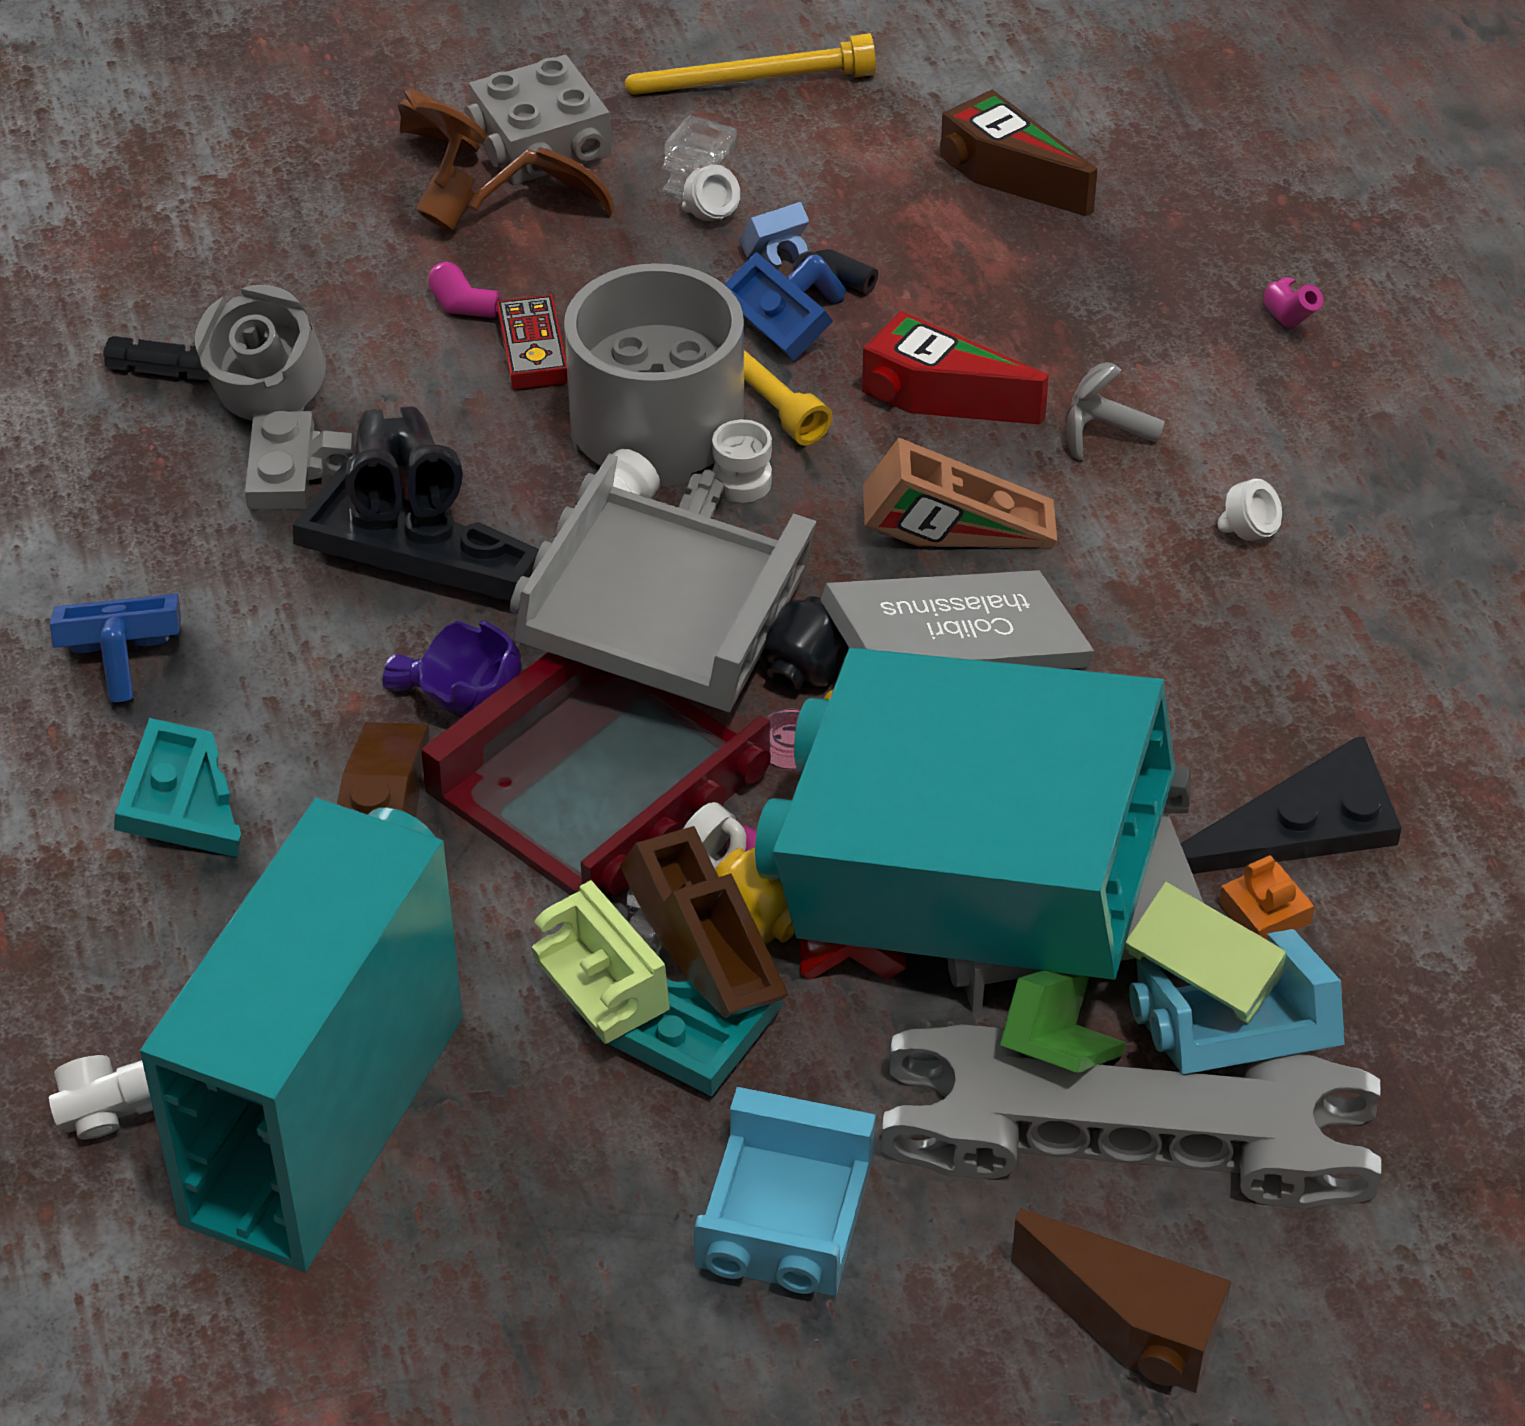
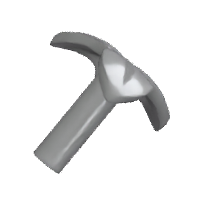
[1065,362,1165,460]

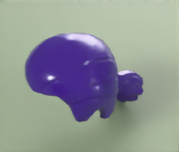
[382,621,522,718]

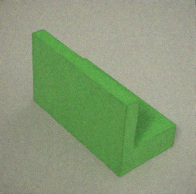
[1000,970,1126,1073]

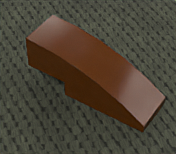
[620,826,788,1018]

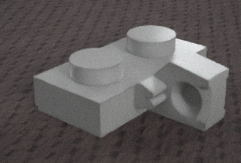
[245,411,355,510]

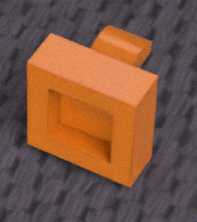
[1219,855,1315,940]

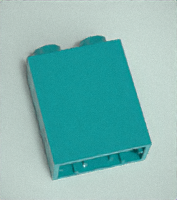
[755,647,1176,980]
[140,797,463,1273]

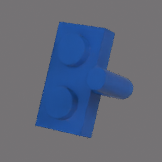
[724,252,846,362]
[50,593,181,702]

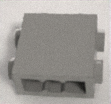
[464,55,612,185]

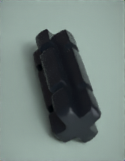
[103,336,209,382]

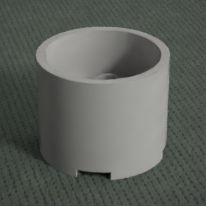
[564,263,745,487]

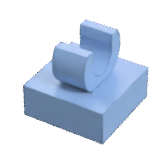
[739,202,809,270]

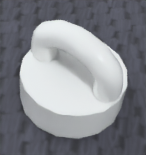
[682,164,740,222]
[1218,478,1282,541]
[683,802,746,868]

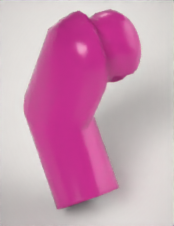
[428,262,501,319]
[1263,277,1324,328]

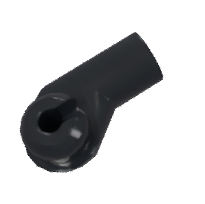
[793,249,879,295]

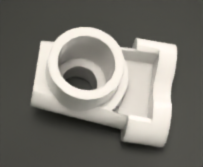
[49,1055,153,1140]

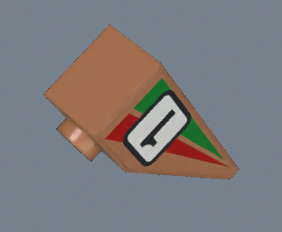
[863,438,1058,549]

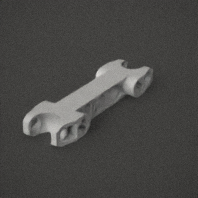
[881,1024,1381,1209]

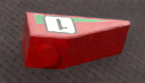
[862,311,1049,425]

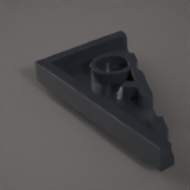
[1180,737,1402,874]

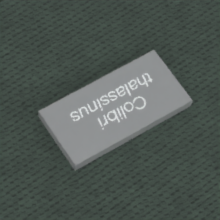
[820,570,1094,669]

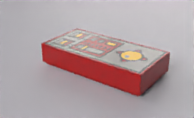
[497,294,568,390]

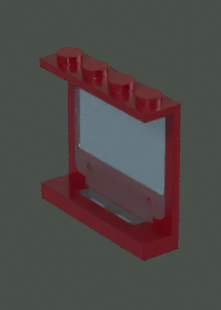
[421,652,771,899]

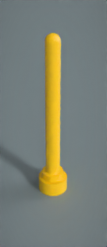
[625,33,876,95]
[744,350,833,446]

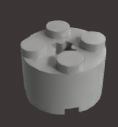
[195,285,326,420]

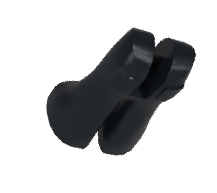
[345,406,463,521]

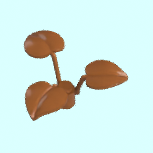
[398,87,614,232]

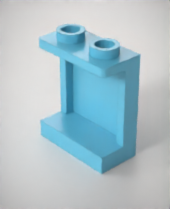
[1129,929,1345,1075]
[693,1087,876,1296]

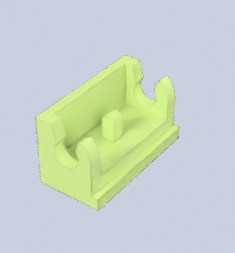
[532,880,670,1044]
[1125,881,1286,1024]

